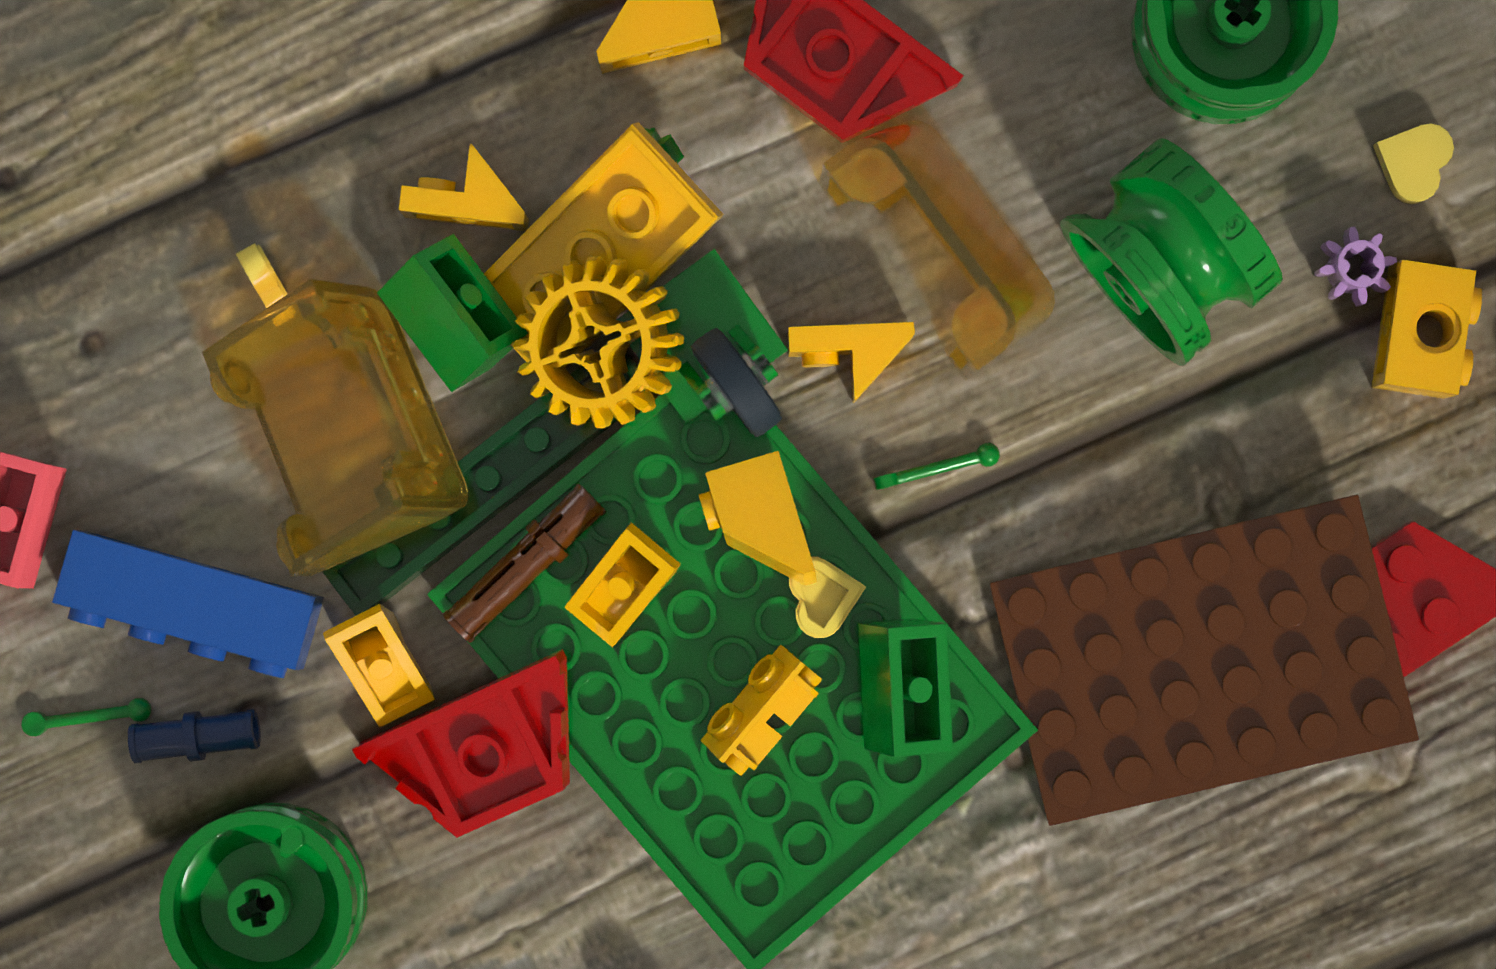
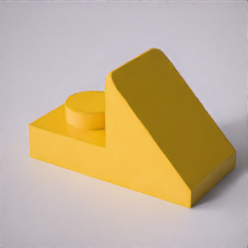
[399,144,529,231]
[788,322,915,403]
[564,522,680,648]
[323,604,435,728]

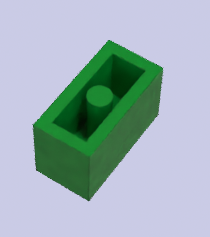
[377,233,529,392]
[858,619,953,757]

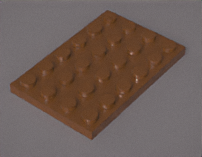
[990,494,1419,826]

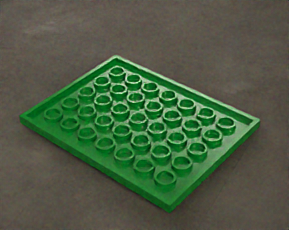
[427,394,1038,969]

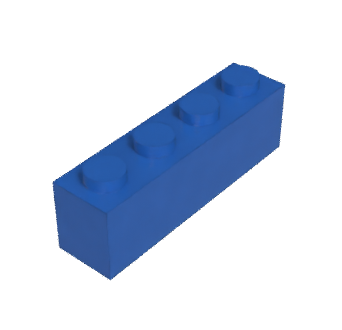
[52,530,324,678]

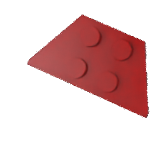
[744,0,964,143]
[1371,521,1496,677]
[352,649,570,838]

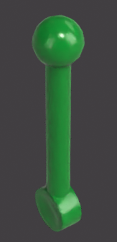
[873,442,1000,490]
[21,697,152,737]

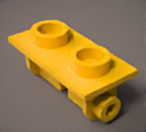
[700,645,822,776]

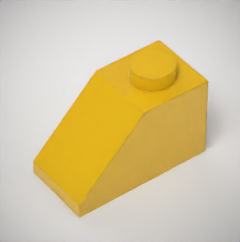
[596,0,721,74]
[699,451,817,586]

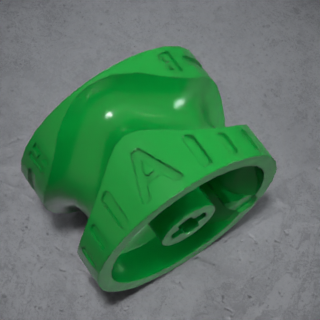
[1131,0,1338,124]
[1060,138,1283,366]
[159,803,368,969]

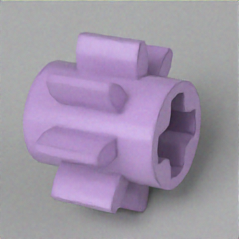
[1314,227,1397,307]

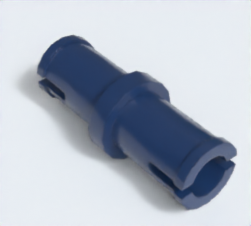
[128,709,261,764]

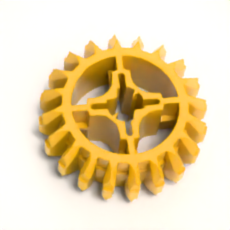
[512,256,685,428]

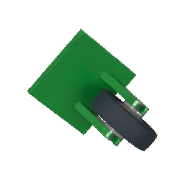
[616,249,788,437]

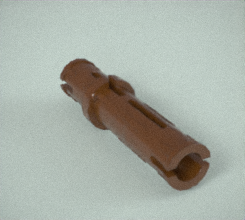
[442,483,607,643]

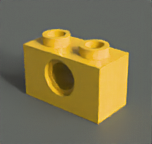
[1371,260,1482,399]

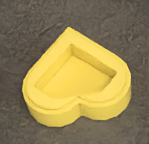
[1373,123,1454,204]
[236,243,293,319]
[789,557,866,638]

